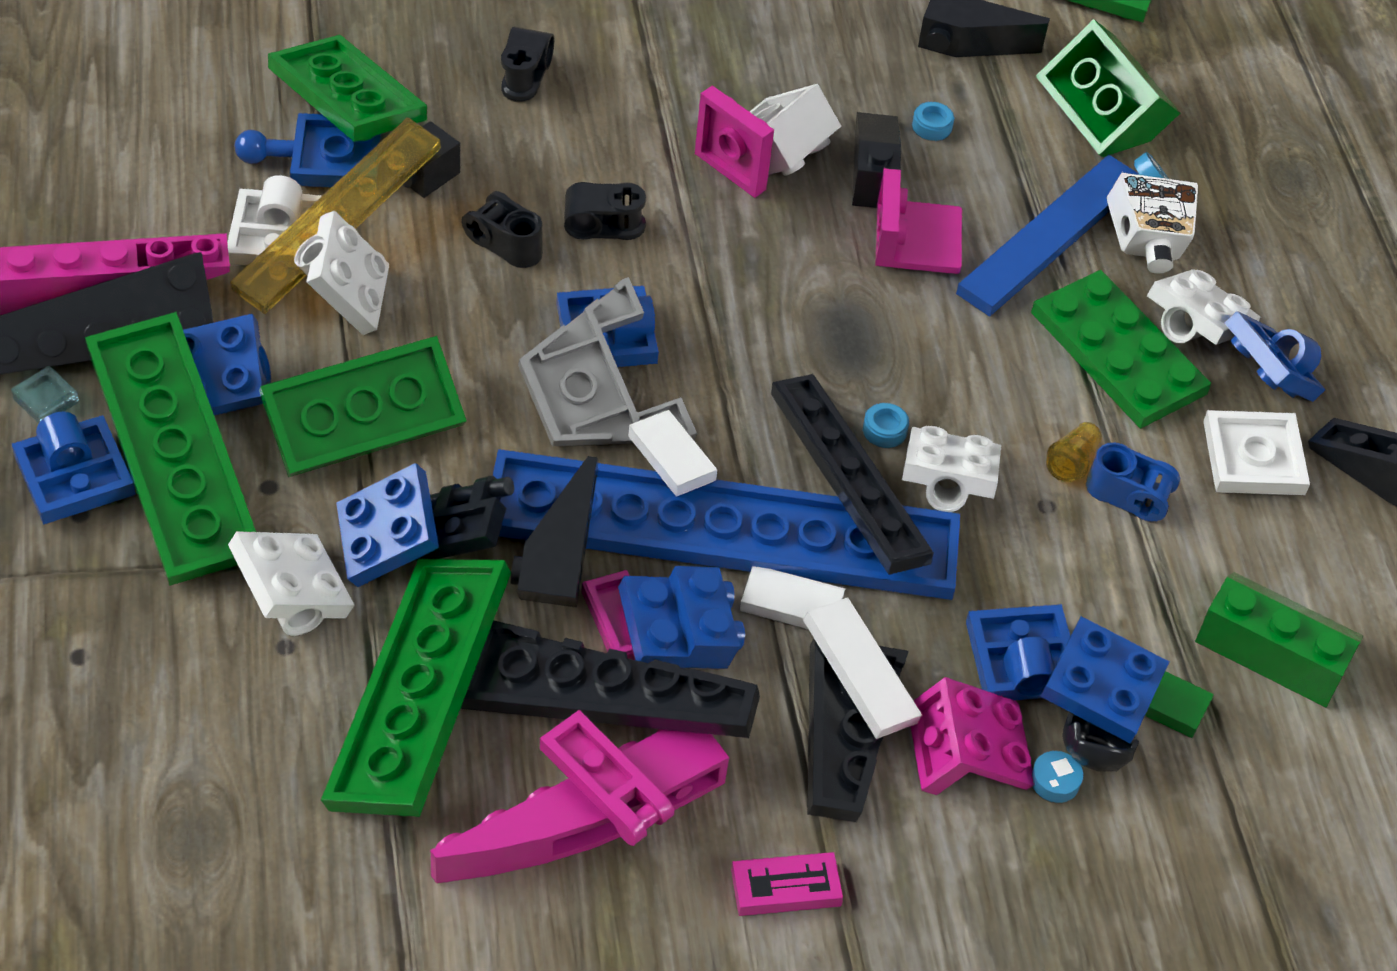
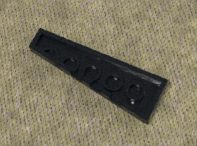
[0,252,214,375]
[461,620,760,738]

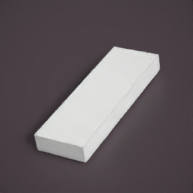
[803,597,922,739]

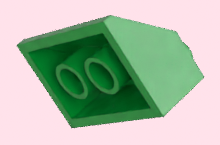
[1036,19,1180,157]
[1195,572,1364,708]

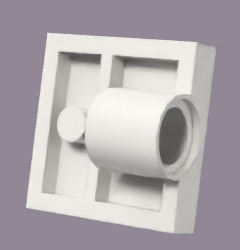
[227,175,327,270]
[294,210,389,335]
[1147,269,1261,345]
[902,426,1001,512]
[228,531,355,636]

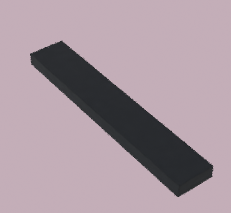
[771,374,934,575]

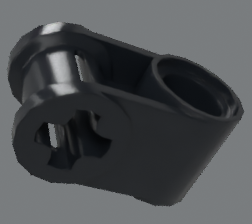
[501,26,555,102]
[564,182,646,240]
[461,191,543,268]

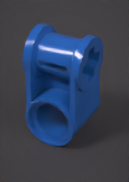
[1085,442,1181,521]

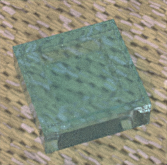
[11,366,79,424]

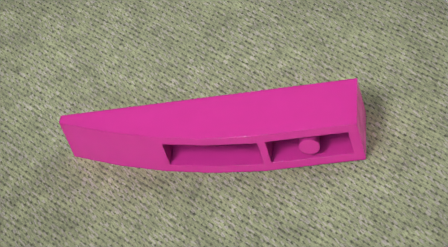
[0,233,230,315]
[430,729,729,884]

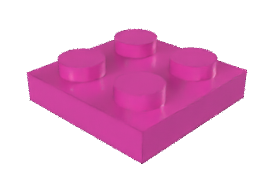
[695,85,774,198]

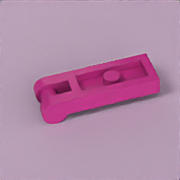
[539,710,675,846]

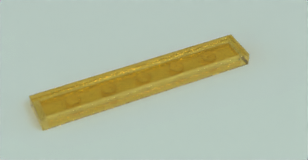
[230,117,441,314]

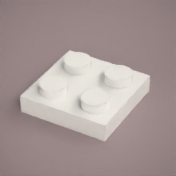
[1203,410,1310,495]

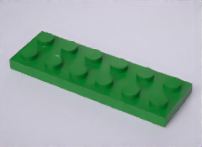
[85,312,256,586]
[321,559,511,817]

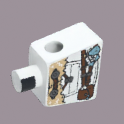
[1107,173,1198,274]

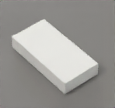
[628,410,717,497]
[740,566,845,629]

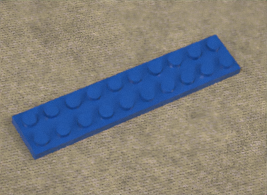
[492,449,960,600]

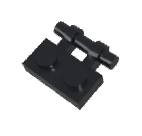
[415,476,514,561]

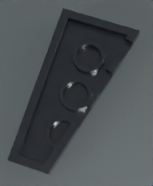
[807,638,908,822]

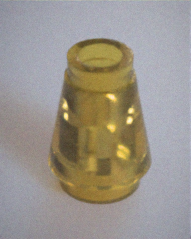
[1046,422,1102,482]

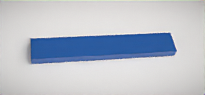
[956,155,1139,317]

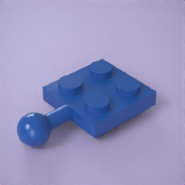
[235,113,383,190]

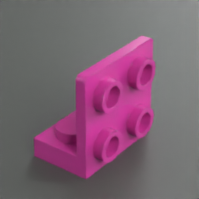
[875,168,962,274]
[910,677,1034,795]

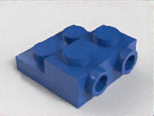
[618,566,745,669]

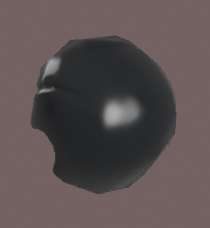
[1062,712,1139,772]

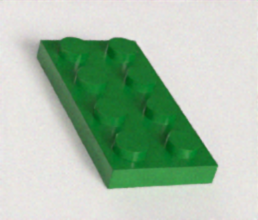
[268,34,427,142]
[1031,269,1212,429]
[259,336,467,478]

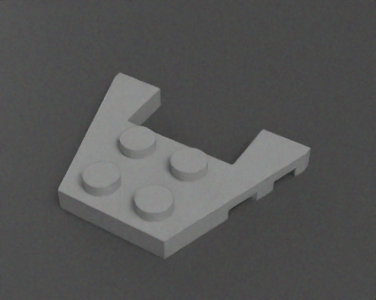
[518,277,697,446]

